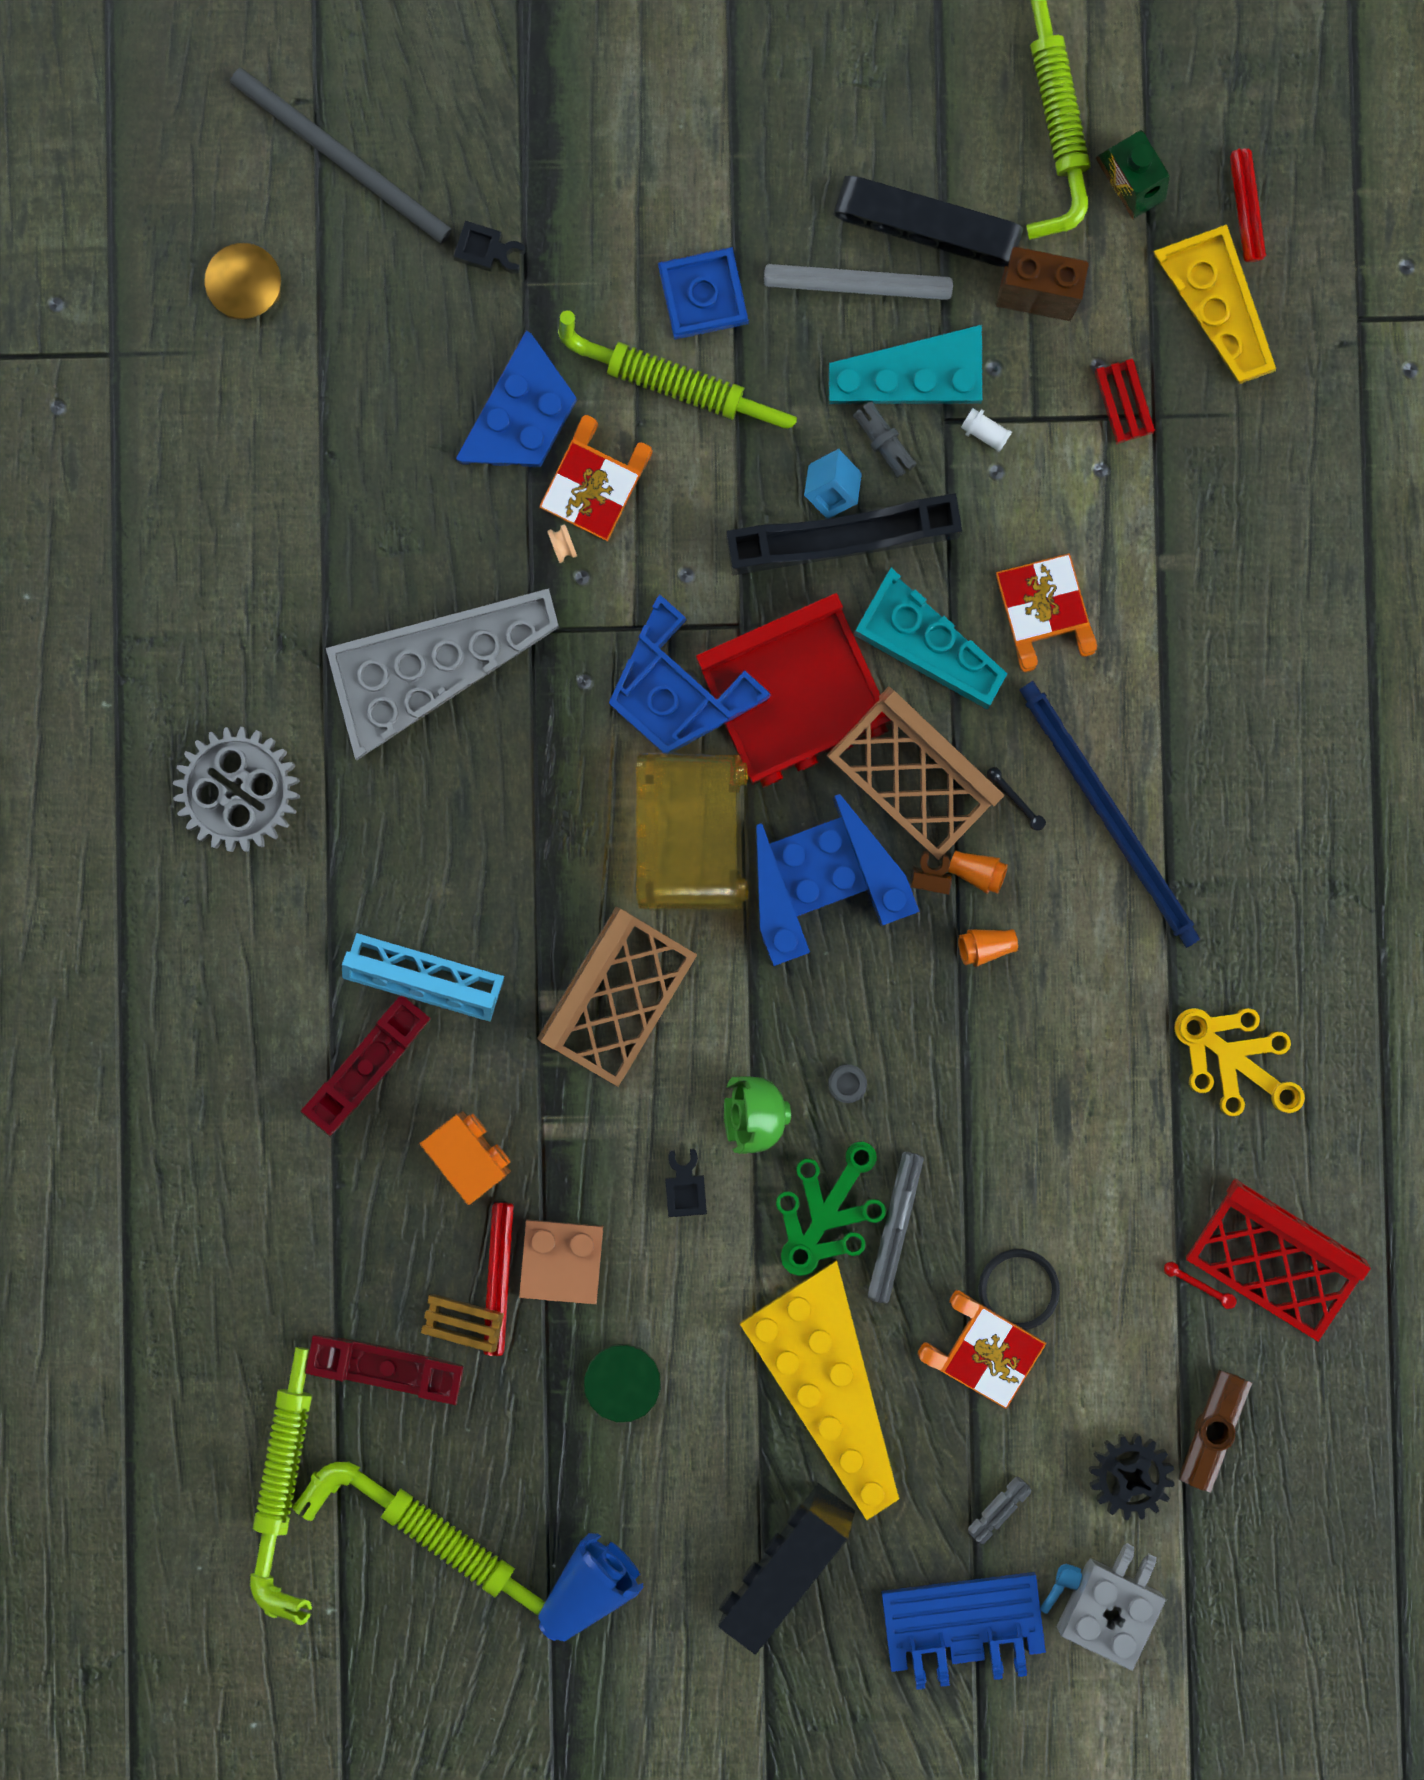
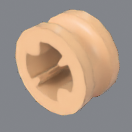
[547,524,577,563]

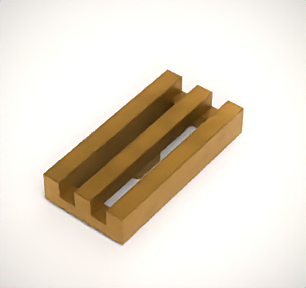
[421,1294,504,1353]

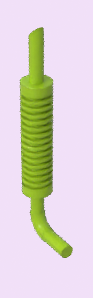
[1026,0,1091,240]
[558,310,797,429]

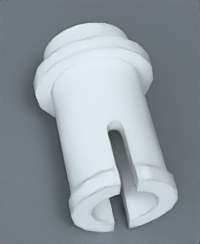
[961,408,1012,452]

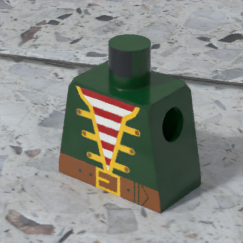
[1096,130,1170,219]

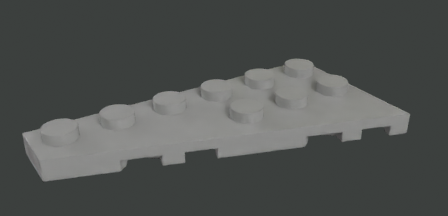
[326,589,559,760]

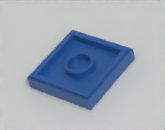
[658,247,749,340]

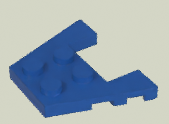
[609,595,771,756]

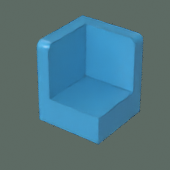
[804,449,862,519]

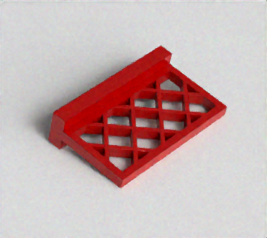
[1186,1178,1371,1342]

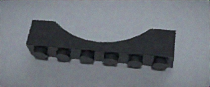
[726,493,962,576]

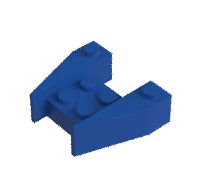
[756,794,920,966]

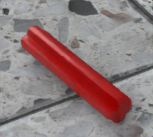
[1230,148,1266,262]

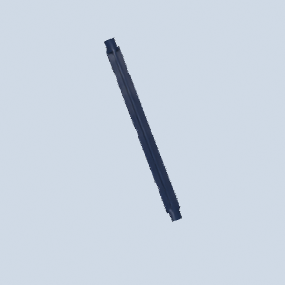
[1019,681,1200,948]

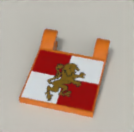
[539,415,653,542]
[995,553,1097,672]
[917,1290,1046,1409]

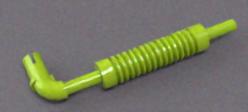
[250,1347,312,1625]
[292,1462,545,1615]

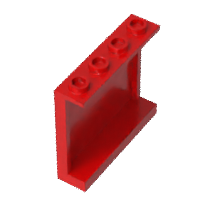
[696,593,892,788]

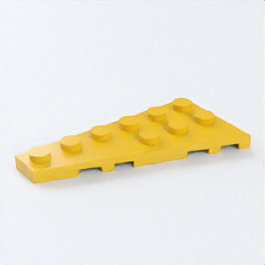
[740,1260,899,1520]

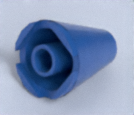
[538,1533,644,1641]

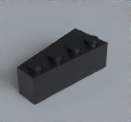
[718,1483,855,1655]

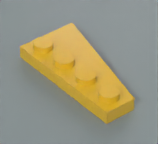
[1153,224,1276,384]

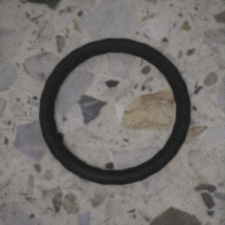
[978,1249,1060,1330]

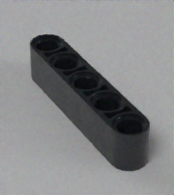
[833,175,1023,268]

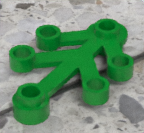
[776,1141,886,1276]

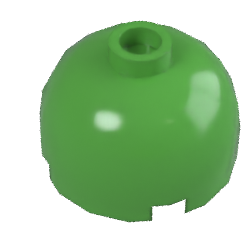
[724,1076,791,1154]

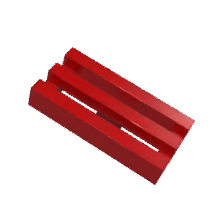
[1095,358,1155,444]

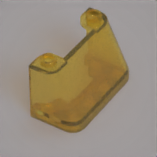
[636,753,748,911]

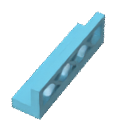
[342,933,504,1022]

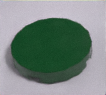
[584,1344,661,1422]

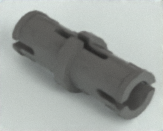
[853,401,917,478]

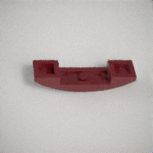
[300,996,431,1137]
[305,1335,464,1405]

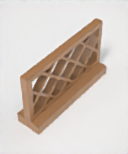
[827,686,1005,860]
[537,907,697,1087]

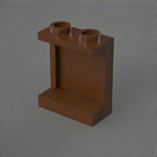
[996,247,1089,321]

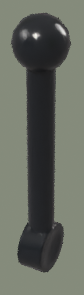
[987,767,1046,831]

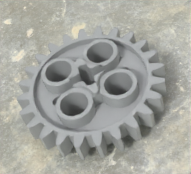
[173,727,300,852]

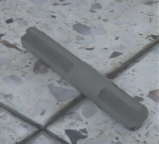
[868,1152,924,1303]

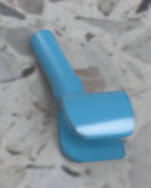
[1040,1564,1082,1614]

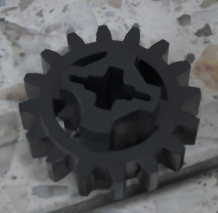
[1089,1433,1175,1520]

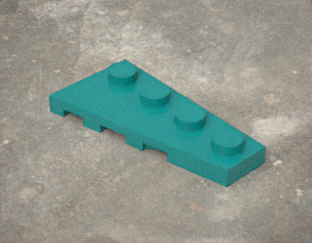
[829,325,982,404]
[853,567,1008,709]

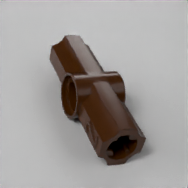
[1178,1370,1252,1492]

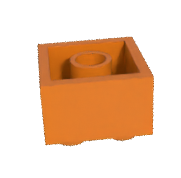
[420,1111,511,1206]

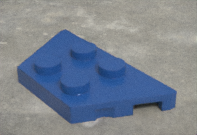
[456,331,577,467]

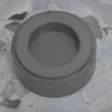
[828,1064,867,1103]

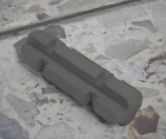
[968,1476,1032,1544]

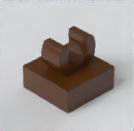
[910,851,952,895]

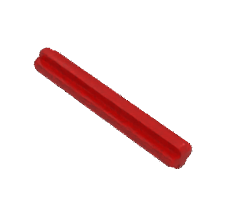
[483,1202,514,1356]

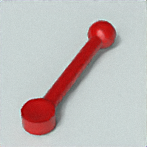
[1164,1262,1237,1309]

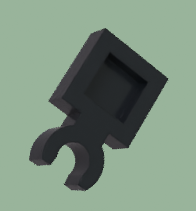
[454,220,526,274]
[665,1148,707,1218]

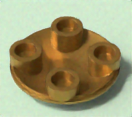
[205,243,281,319]

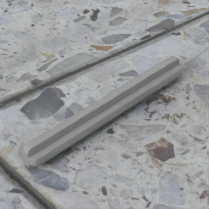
[764,264,953,300]

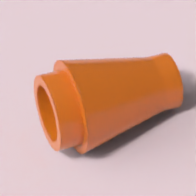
[948,851,1008,894]
[958,929,1018,967]

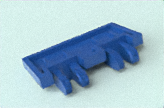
[881,1572,1046,1690]

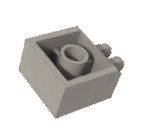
[1056,1543,1166,1671]

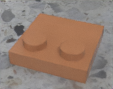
[519,1219,604,1304]

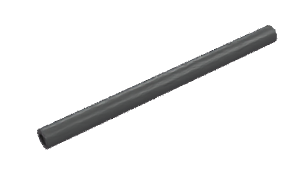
[230,68,452,244]

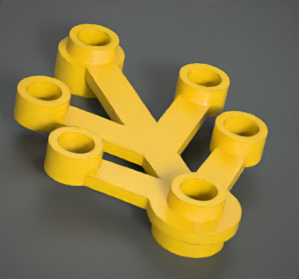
[1174,1008,1305,1117]

